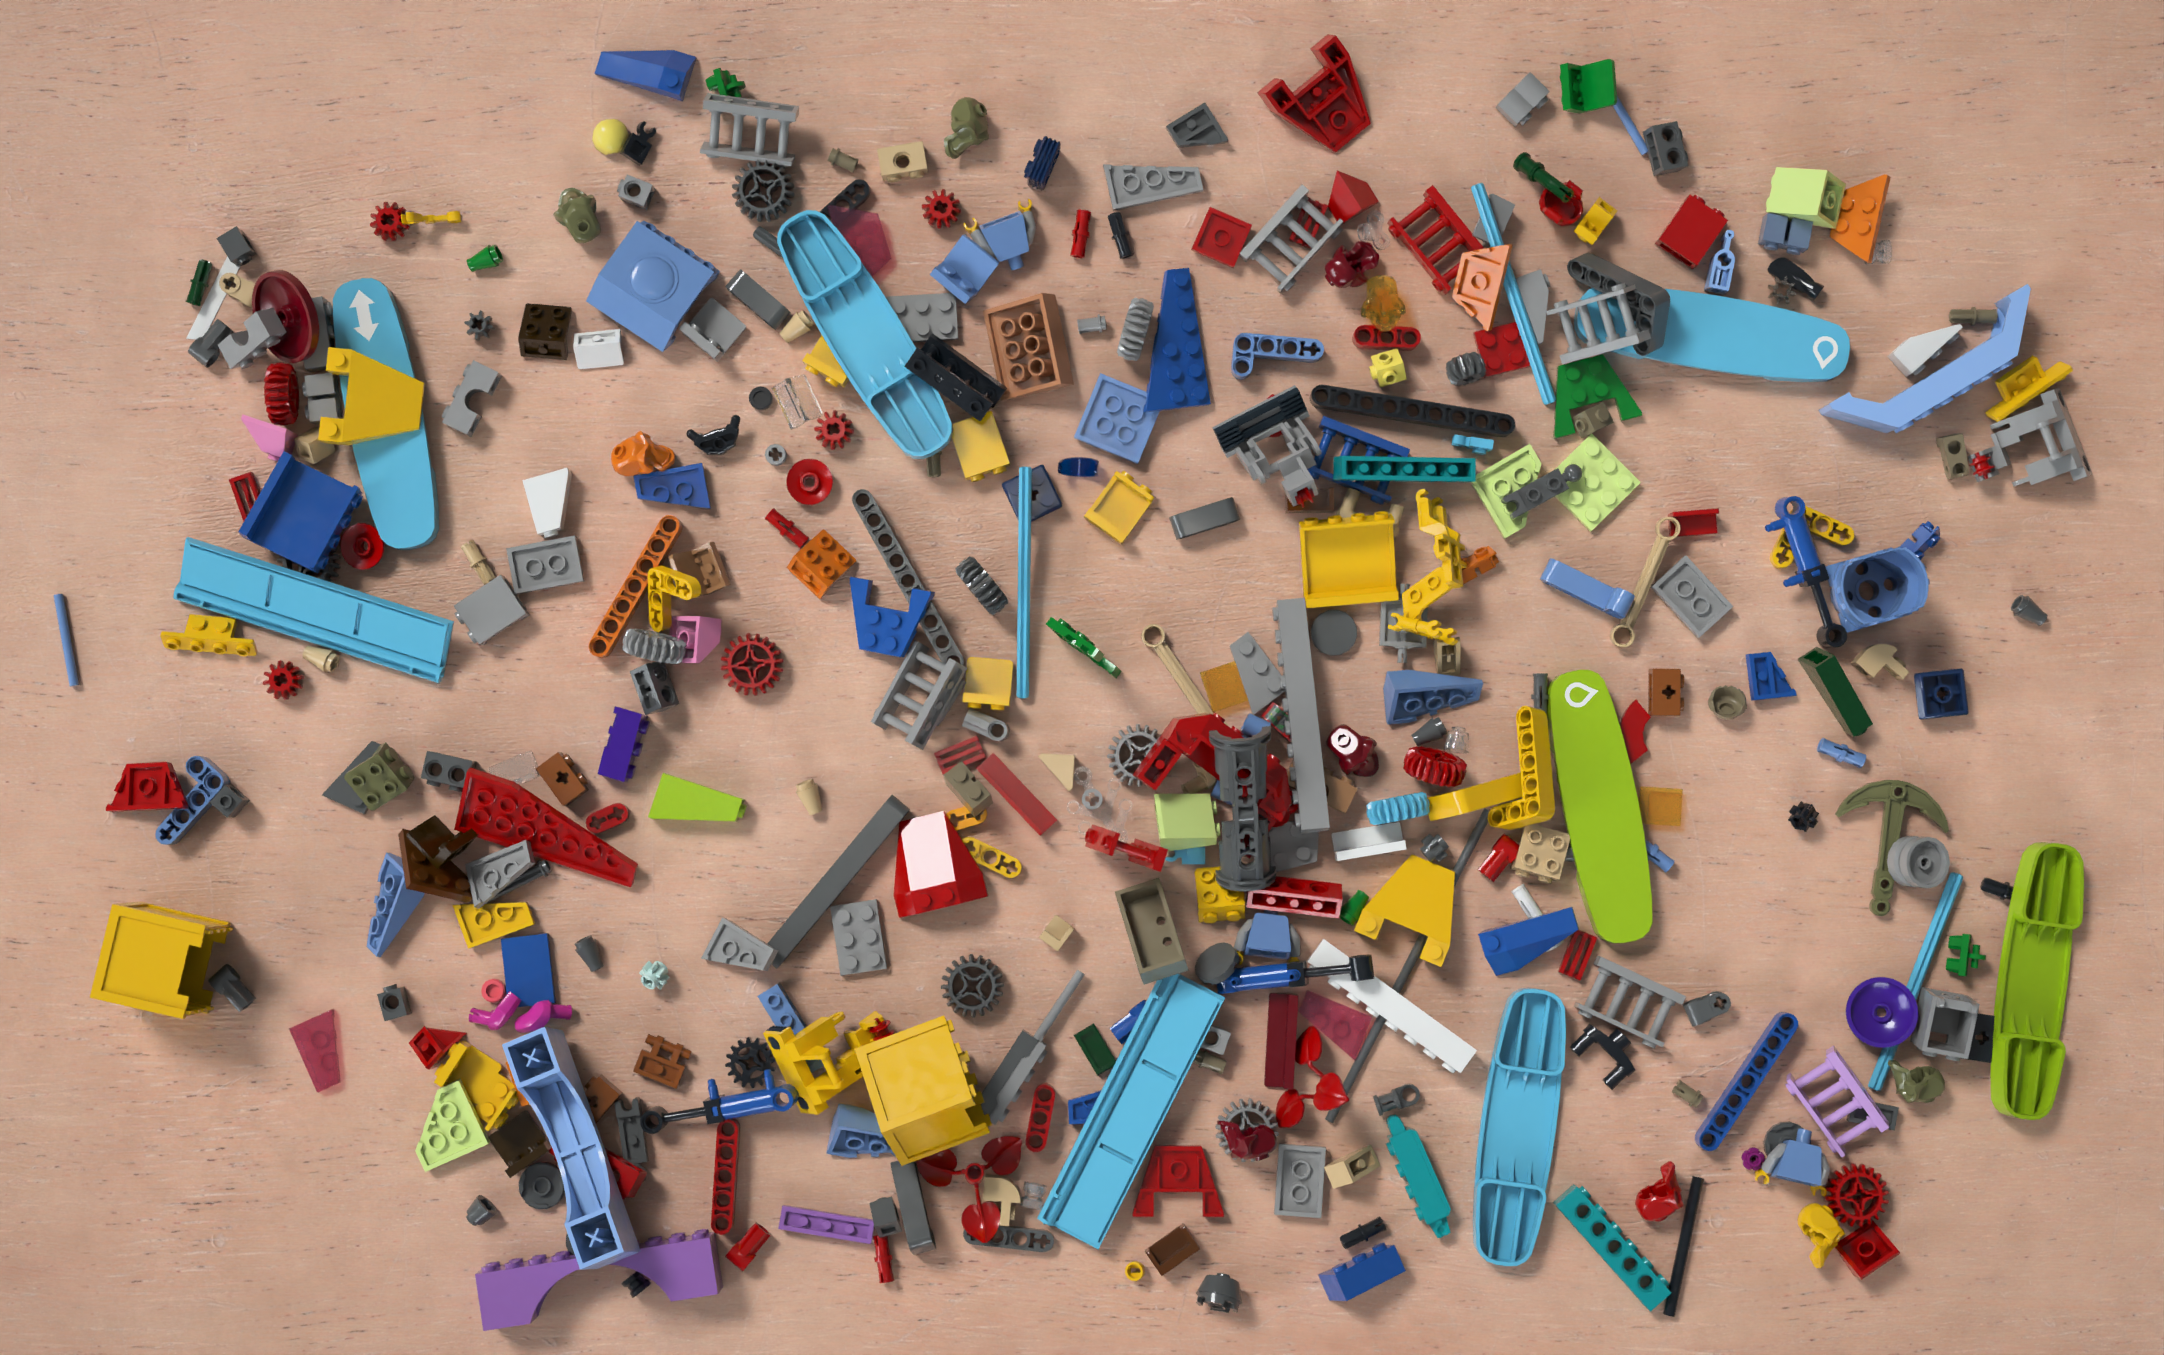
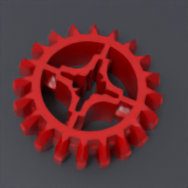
[264,362,300,426]
[721,633,784,696]
[1403,746,1467,787]
[1824,1163,1889,1227]

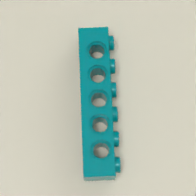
[1333,456,1476,483]
[1553,1184,1671,1312]

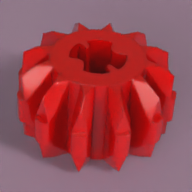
[922,189,961,229]
[370,202,410,241]
[814,410,854,450]
[263,660,304,700]

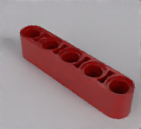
[711,1118,740,1235]

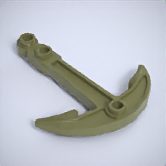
[1835,780,1949,916]

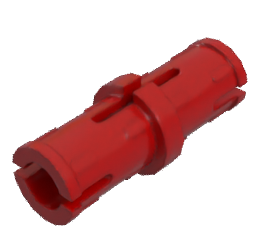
[1070,209,1091,258]
[765,508,809,549]
[873,1235,894,1283]

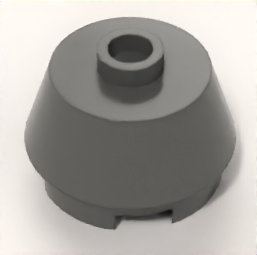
[1196,1273,1242,1313]

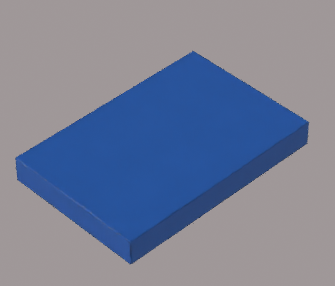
[501,933,556,1007]

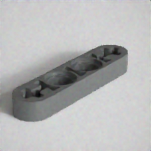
[963,1225,1054,1252]

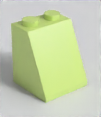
[1766,167,1846,229]
[1154,794,1221,851]

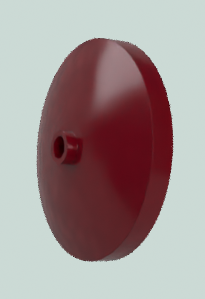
[252,270,319,363]

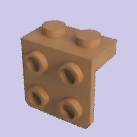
[669,542,731,597]

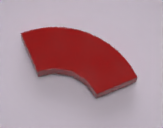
[1620,699,1651,765]

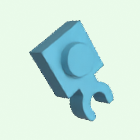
[1451,434,1494,455]
[1165,846,1205,864]

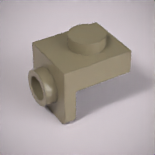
[1572,402,1614,438]

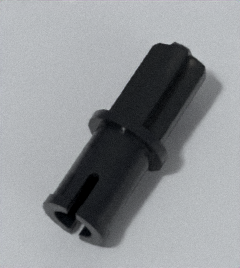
[1108,212,1134,259]
[1980,877,2013,900]
[1340,1216,1386,1249]

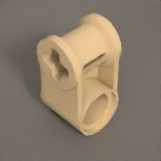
[219,273,255,308]

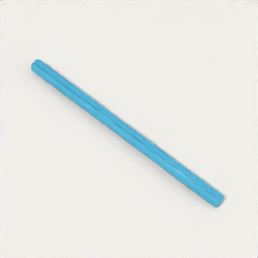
[1471,183,1556,404]
[1016,467,1032,698]
[1868,872,1963,1091]

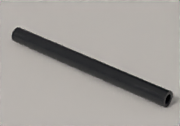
[1663,1176,1704,1317]

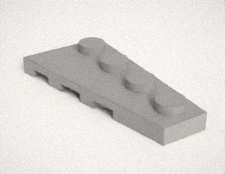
[1103,164,1203,211]

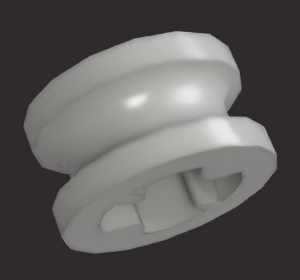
[765,444,787,466]
[1082,789,1103,810]

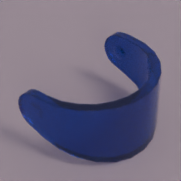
[1058,457,1099,477]

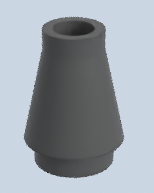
[2011,595,2048,626]
[1411,717,1448,746]
[575,935,604,972]

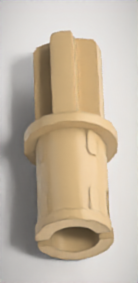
[461,540,495,585]

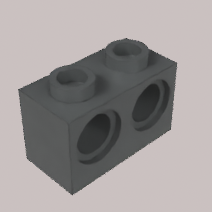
[1643,121,1688,176]
[630,662,679,715]
[421,751,477,792]

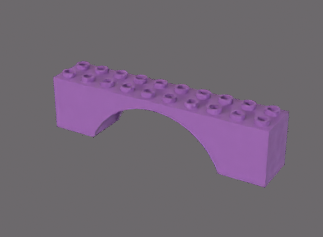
[475,1229,723,1331]

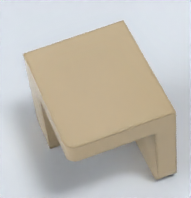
[294,427,335,464]
[1039,915,1074,951]

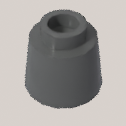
[466,1195,497,1226]

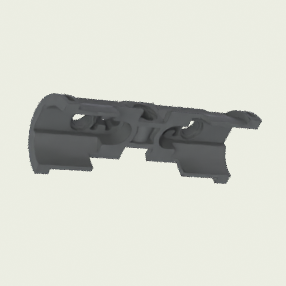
[1209,726,1276,891]

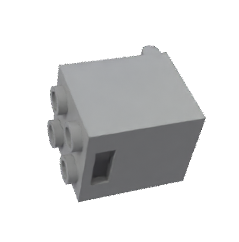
[1910,987,1980,1061]

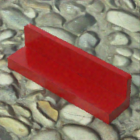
[976,753,1057,836]

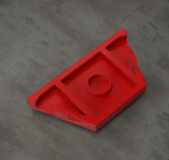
[106,762,188,812]

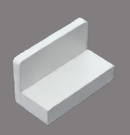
[573,329,624,369]

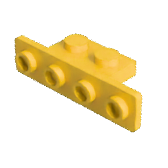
[1985,355,2073,422]
[160,614,257,657]

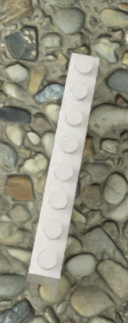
[1307,939,1477,1073]

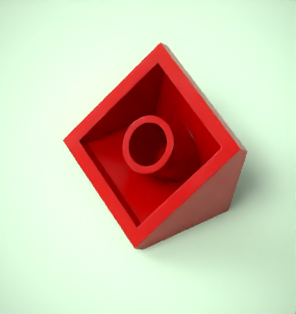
[1835,1219,1900,1280]

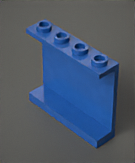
[238,451,363,574]

